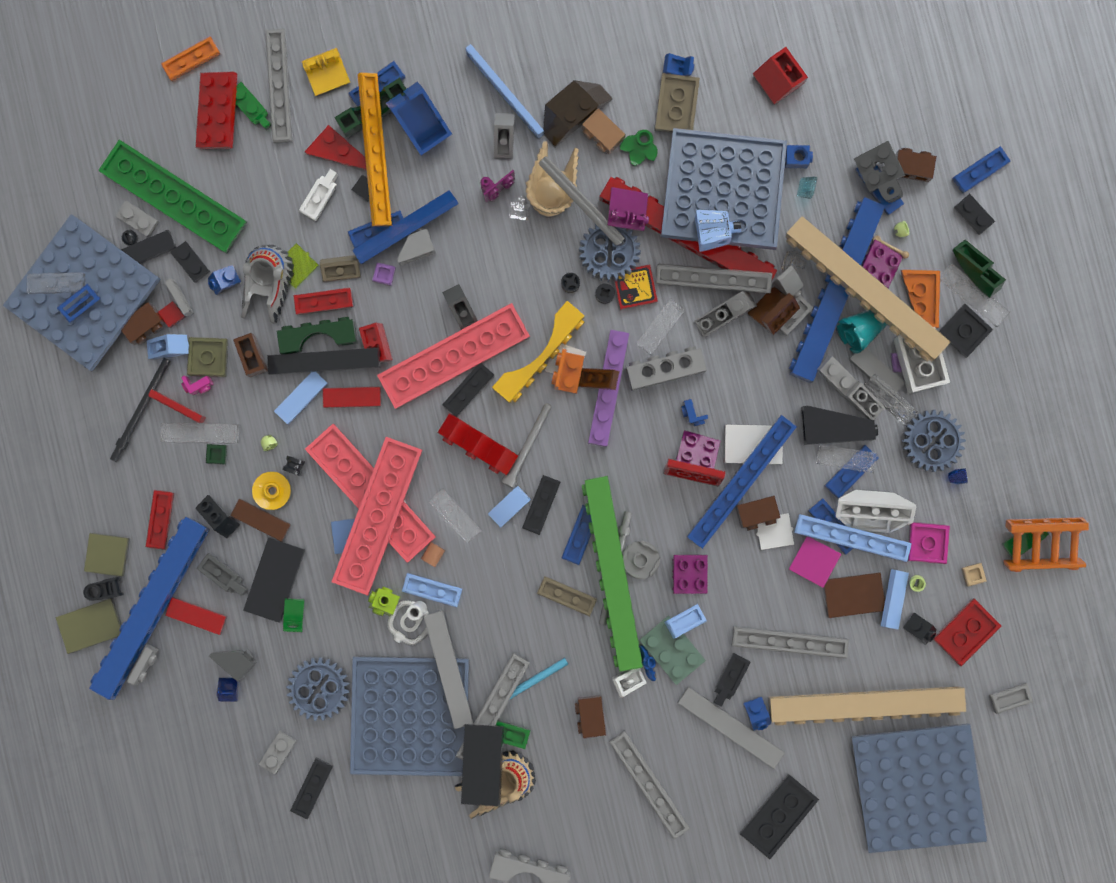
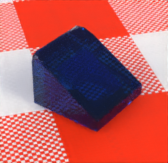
[216,678,238,702]

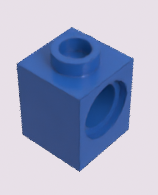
[785,145,813,169]

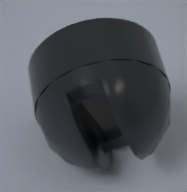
[122,230,138,246]

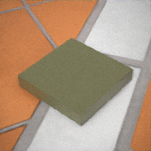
[187,337,228,377]
[84,533,129,576]

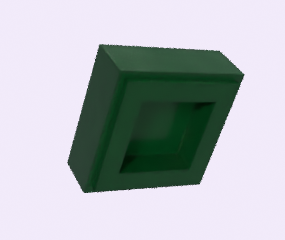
[206,444,227,465]

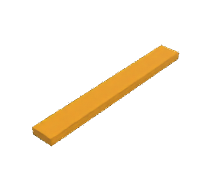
[357,73,392,226]

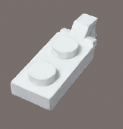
[299,169,338,221]

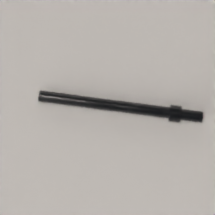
[110,358,171,462]

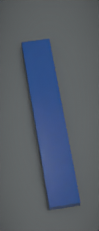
[352,190,459,264]

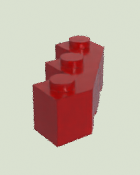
[437,413,518,475]

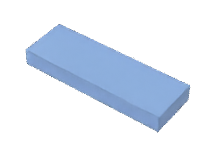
[274,372,328,425]
[881,569,909,630]
[402,573,463,607]

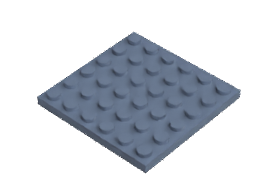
[661,128,787,250]
[3,214,161,371]
[350,657,469,776]
[852,723,988,853]

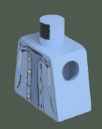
[695,210,741,252]

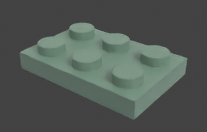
[639,615,706,685]

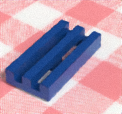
[57,283,101,323]

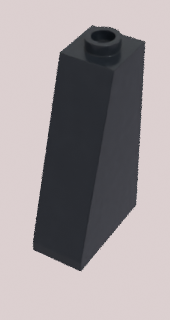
[801,406,878,445]

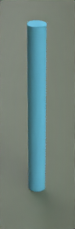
[510,658,568,699]

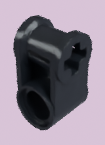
[83,576,124,601]

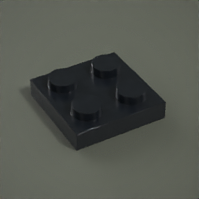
[938,304,993,358]

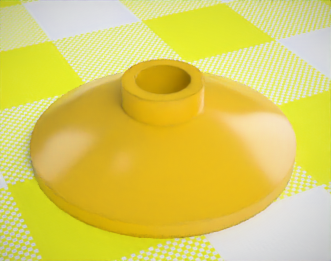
[252,472,291,510]

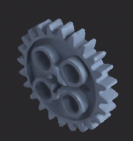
[579,224,641,282]
[902,410,966,472]
[286,657,350,721]

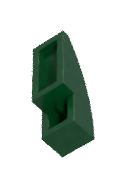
[952,240,1006,298]

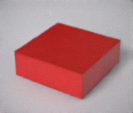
[158,301,185,328]

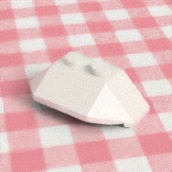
[836,490,916,533]

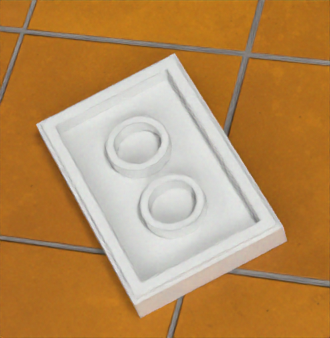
[724,425,783,464]

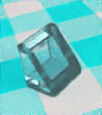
[797,176,818,199]

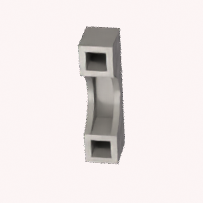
[489,850,570,883]

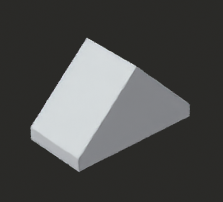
[612,668,647,698]

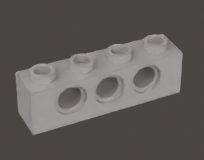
[626,346,707,391]

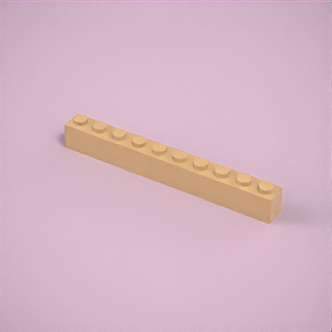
[786,216,950,362]
[768,686,966,725]

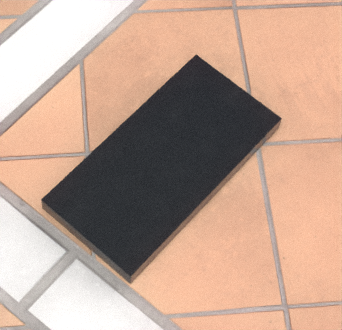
[243,537,305,623]
[461,724,504,807]
[739,773,819,859]

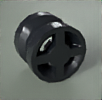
[561,273,580,293]
[595,283,615,304]
[282,455,305,476]

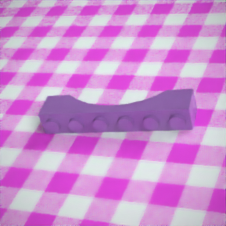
[588,330,629,448]

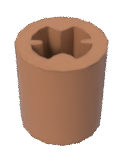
[421,542,445,567]

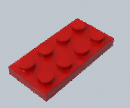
[195,71,238,149]

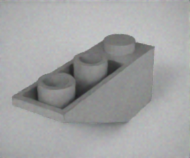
[694,291,757,337]

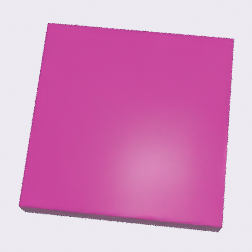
[908,522,950,564]
[789,536,842,588]

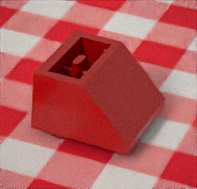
[752,47,808,105]

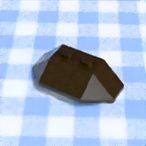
[543,80,613,147]

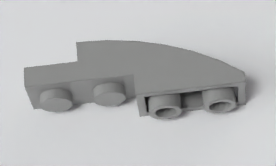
[817,355,885,420]

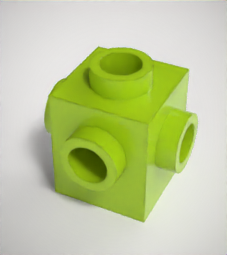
[368,587,400,616]

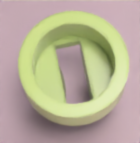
[894,221,909,237]
[261,435,278,451]
[909,575,926,592]

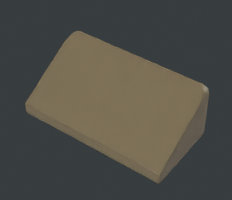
[320,255,361,282]

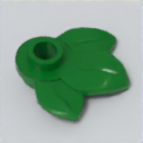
[620,129,658,166]

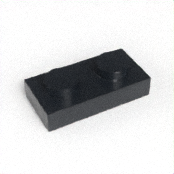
[954,193,995,235]
[170,241,210,283]

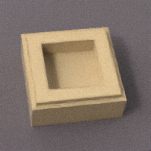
[962,563,987,587]

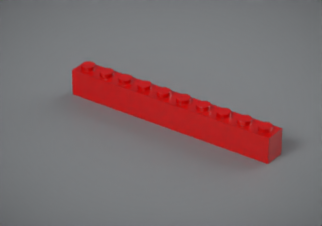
[599,177,777,279]

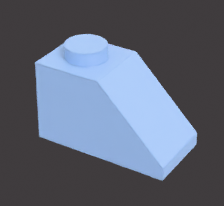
[147,334,189,359]

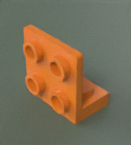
[551,349,585,394]

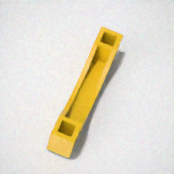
[492,301,585,404]

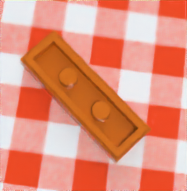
[161,36,220,82]

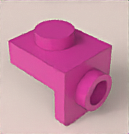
[181,375,214,395]

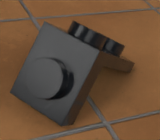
[196,495,240,538]

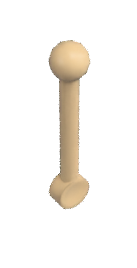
[873,236,909,259]

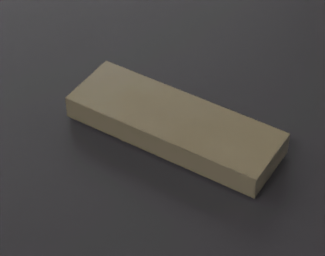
[537,576,597,617]

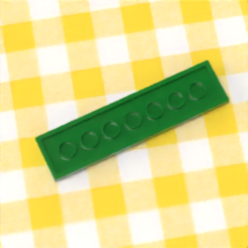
[98,139,247,254]

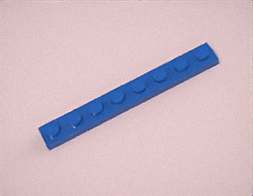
[687,415,797,549]

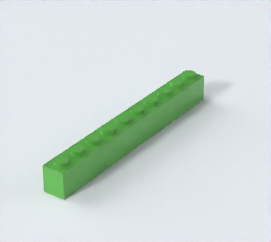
[582,476,643,672]

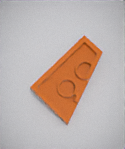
[901,270,940,329]

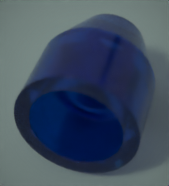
[948,468,968,484]

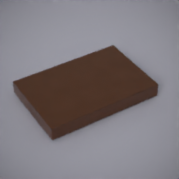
[824,572,885,618]

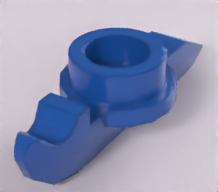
[639,645,656,681]

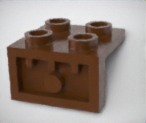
[748,287,800,335]

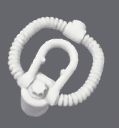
[387,600,429,645]

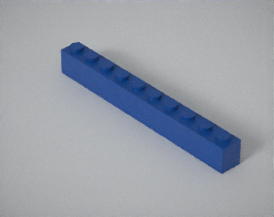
[788,197,885,383]
[89,517,210,700]

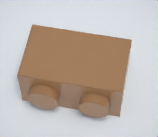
[582,108,626,154]

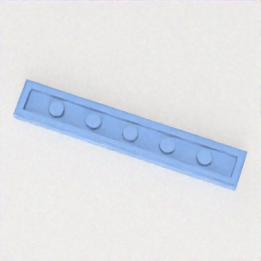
[466,44,544,139]
[794,514,912,562]

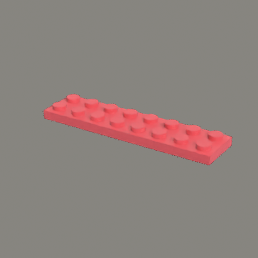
[377,303,530,409]
[305,423,436,563]
[332,437,423,595]

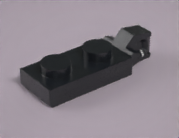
[714,653,751,707]

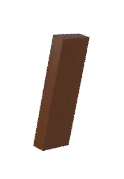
[578,368,620,390]
[230,499,291,542]

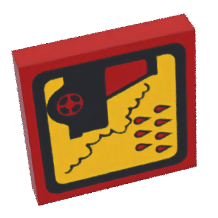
[614,265,658,310]

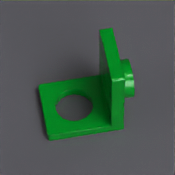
[283,598,304,632]

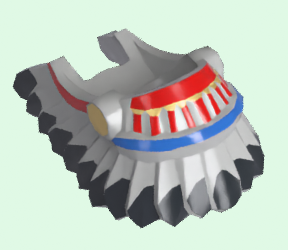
[241,245,294,324]

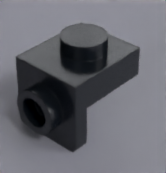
[903,613,937,645]

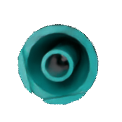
[837,310,888,354]

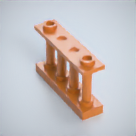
[1004,517,1089,572]

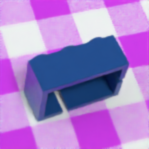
[386,81,452,155]

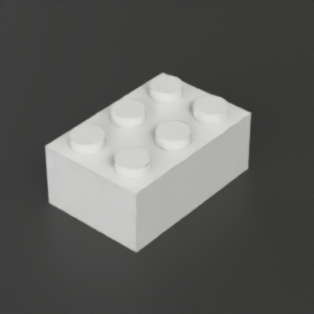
[893,327,950,394]

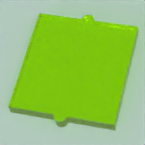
[288,243,319,289]

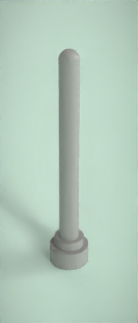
[501,403,551,489]

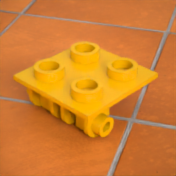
[302,48,351,96]

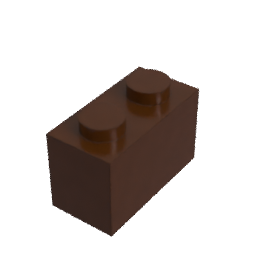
[895,148,937,183]
[121,302,165,345]
[233,333,268,378]
[735,495,781,531]
[575,695,606,739]

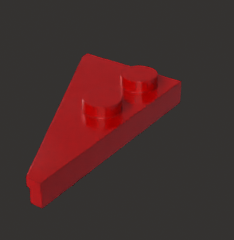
[304,125,367,171]

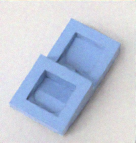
[488,486,531,528]

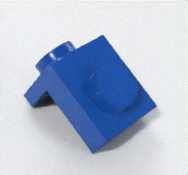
[663,53,694,76]
[208,265,241,295]
[681,399,708,427]
[744,697,771,731]

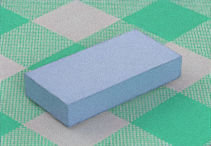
[664,604,707,639]

